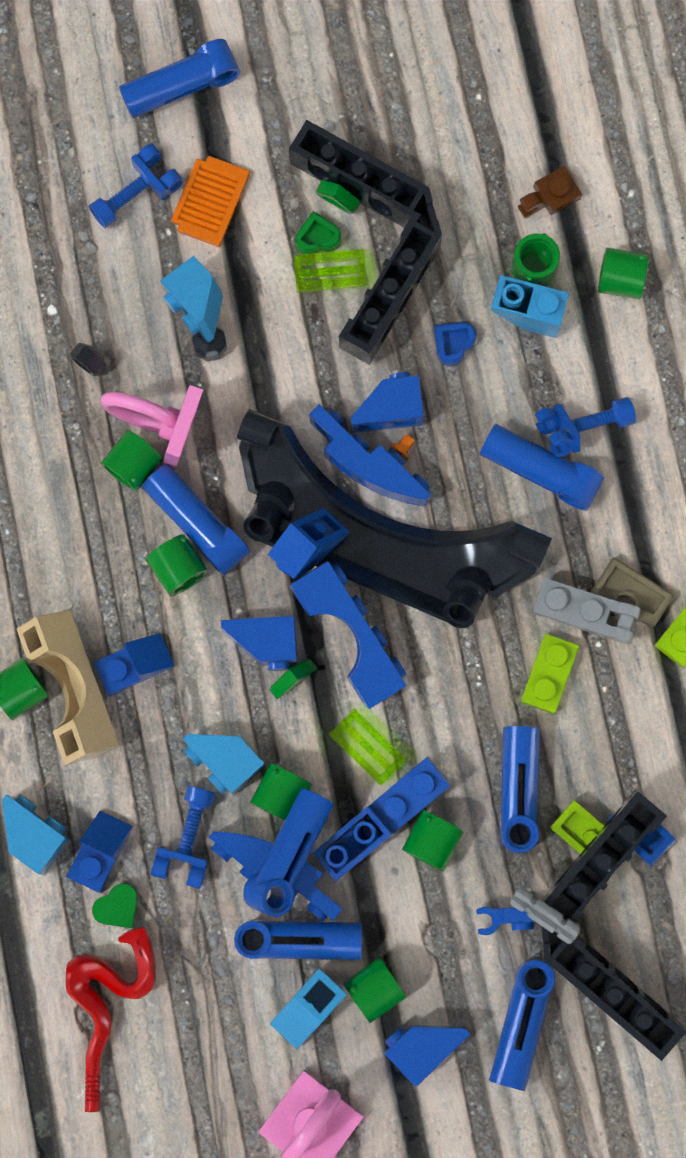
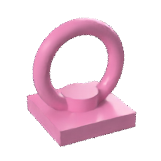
[100,385,203,470]
[258,1070,364,1158]

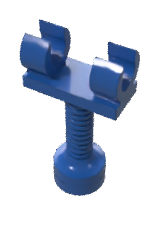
[88,143,183,229]
[535,397,636,457]
[151,785,216,889]

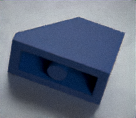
[351,372,423,433]
[268,508,350,579]
[221,616,297,671]
[384,1025,470,1087]

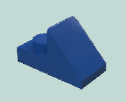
[93,633,175,697]
[66,811,133,893]

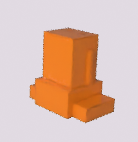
[390,434,415,461]

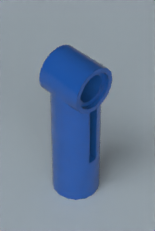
[119,39,241,119]
[479,423,604,511]
[142,464,251,576]
[500,726,540,854]
[243,788,334,917]
[234,921,362,960]
[489,959,555,1091]

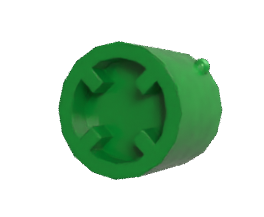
[511,233,560,287]
[598,247,649,300]
[100,429,163,492]
[146,534,208,597]
[0,657,49,721]
[250,763,312,821]
[402,810,464,872]
[343,957,407,1023]

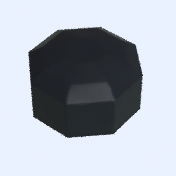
[192,327,227,362]
[70,343,106,377]

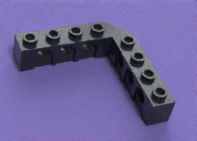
[289,120,442,365]
[541,789,686,1061]

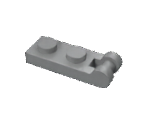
[532,578,641,644]

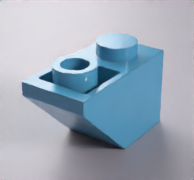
[160,256,223,343]
[491,275,569,338]
[182,734,266,796]
[2,794,71,875]
[270,968,347,1049]

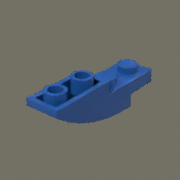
[309,404,431,507]
[313,757,452,882]
[209,831,343,922]

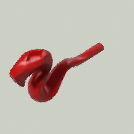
[66,927,156,1112]

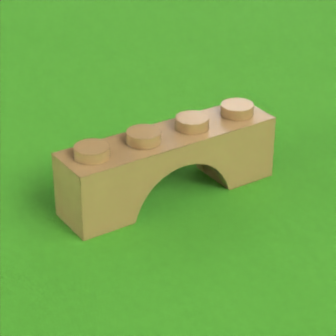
[16,610,119,765]

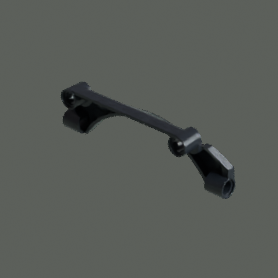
[237,409,552,628]

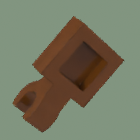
[518,166,583,219]

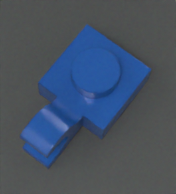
[476,907,534,935]

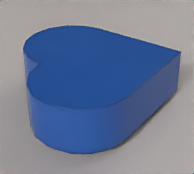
[434,322,476,366]

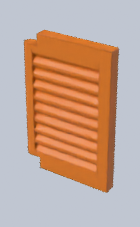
[170,156,250,248]

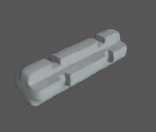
[510,887,580,944]

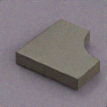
[590,557,675,627]

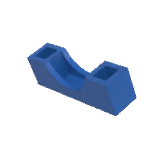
[289,561,407,709]

